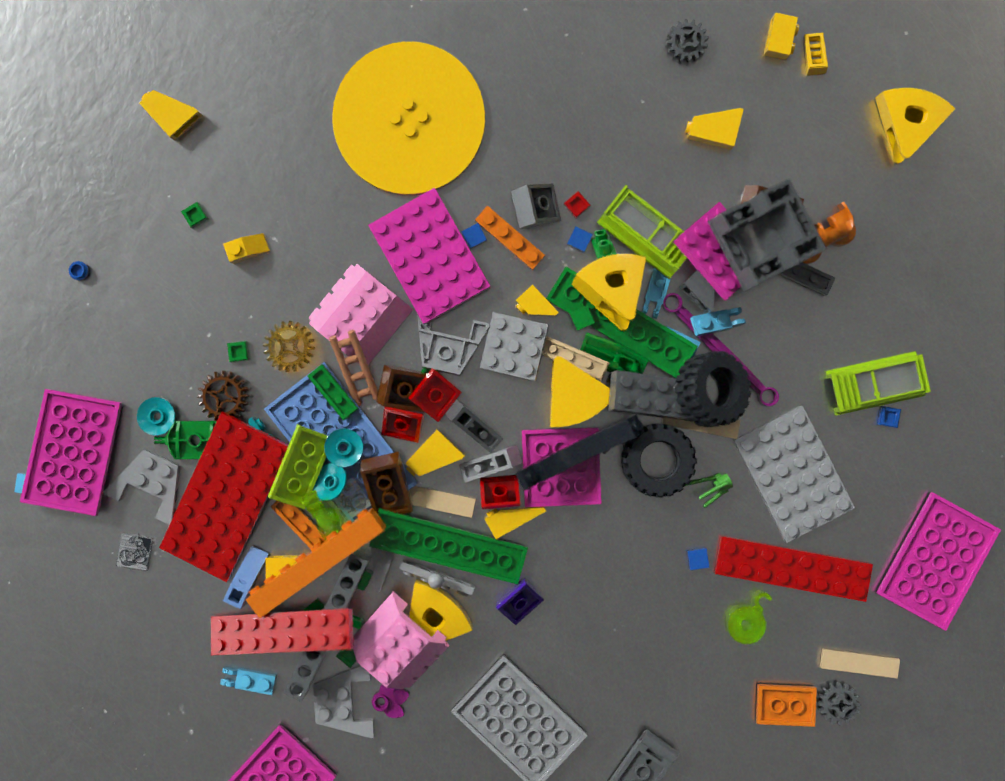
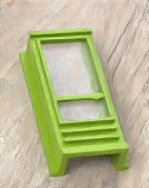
[597,185,687,279]
[825,351,931,416]

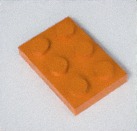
[756,684,817,727]

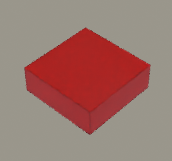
[564,191,591,218]

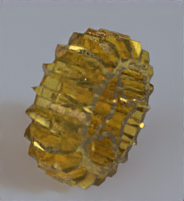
[263,321,315,372]

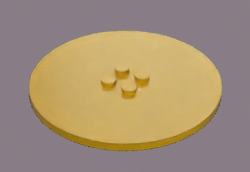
[332,42,485,195]

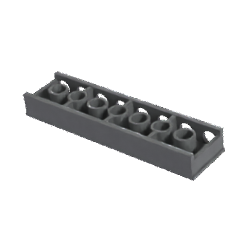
[284,550,372,702]

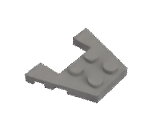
[417,314,490,376]
[103,449,180,525]
[313,666,375,738]

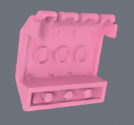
[309,264,413,365]
[353,592,449,689]

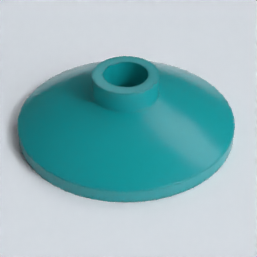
[137,397,175,435]
[324,428,363,467]
[314,463,347,501]

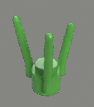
[685,473,733,508]

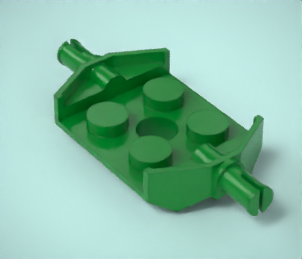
[154,421,217,459]

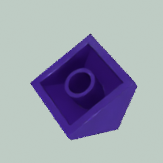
[496,577,544,625]

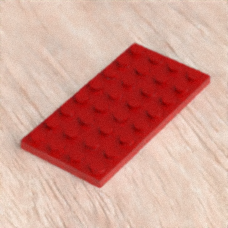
[159,412,288,582]

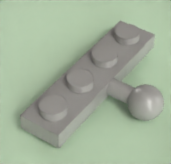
[400,560,475,596]

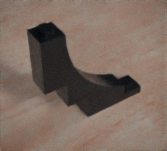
[515,414,645,491]

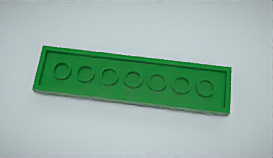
[546,267,698,378]
[369,508,528,585]

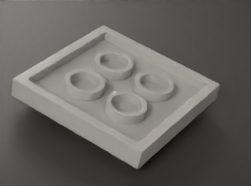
[480,312,549,381]

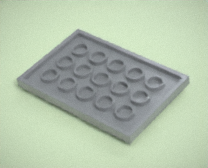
[733,406,855,543]
[451,655,588,781]

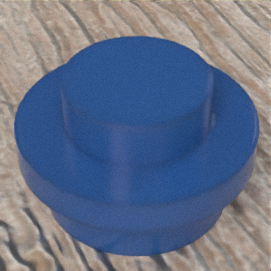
[69,261,89,280]

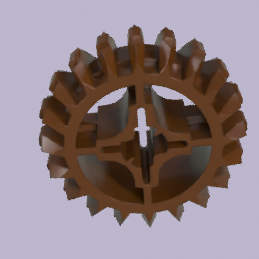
[197,371,250,421]

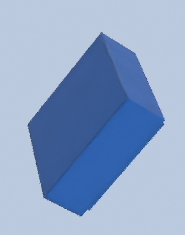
[461,223,487,249]
[567,226,593,252]
[877,406,901,428]
[687,548,709,570]

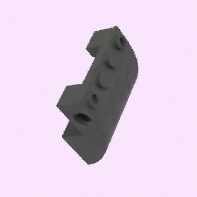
[708,179,826,291]

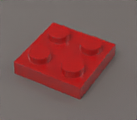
[408,368,462,422]

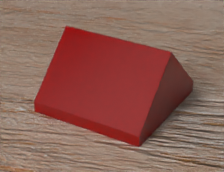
[381,407,425,443]
[480,475,521,510]

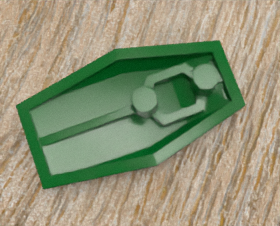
[580,333,649,374]

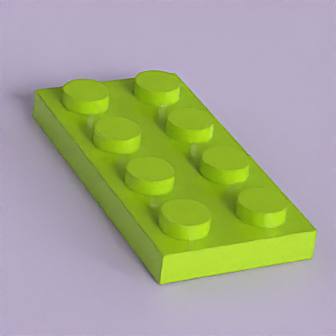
[268,424,329,510]

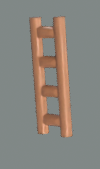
[329,329,378,405]

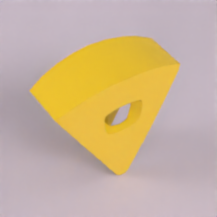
[875,88,955,164]
[572,254,646,331]
[549,356,610,427]
[409,579,473,641]

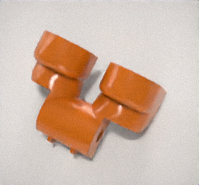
[802,202,856,265]

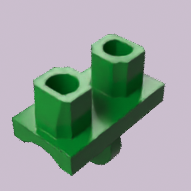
[591,229,617,260]

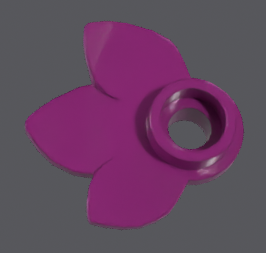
[372,684,409,718]

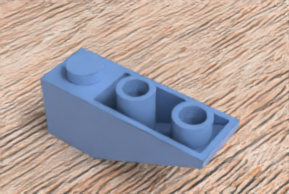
[223,546,269,609]

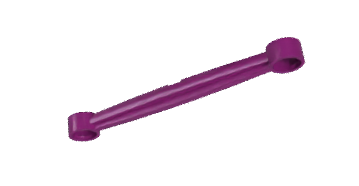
[662,293,779,406]

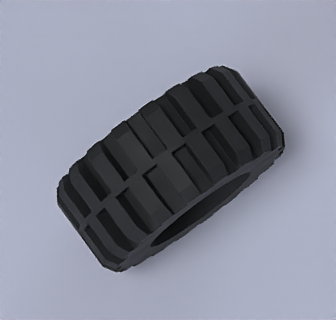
[675,351,751,427]
[621,423,697,498]

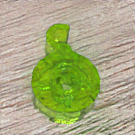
[302,490,341,540]
[725,590,772,644]

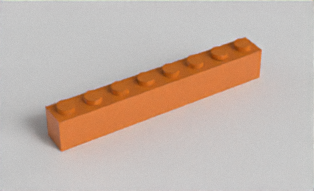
[246,507,386,619]

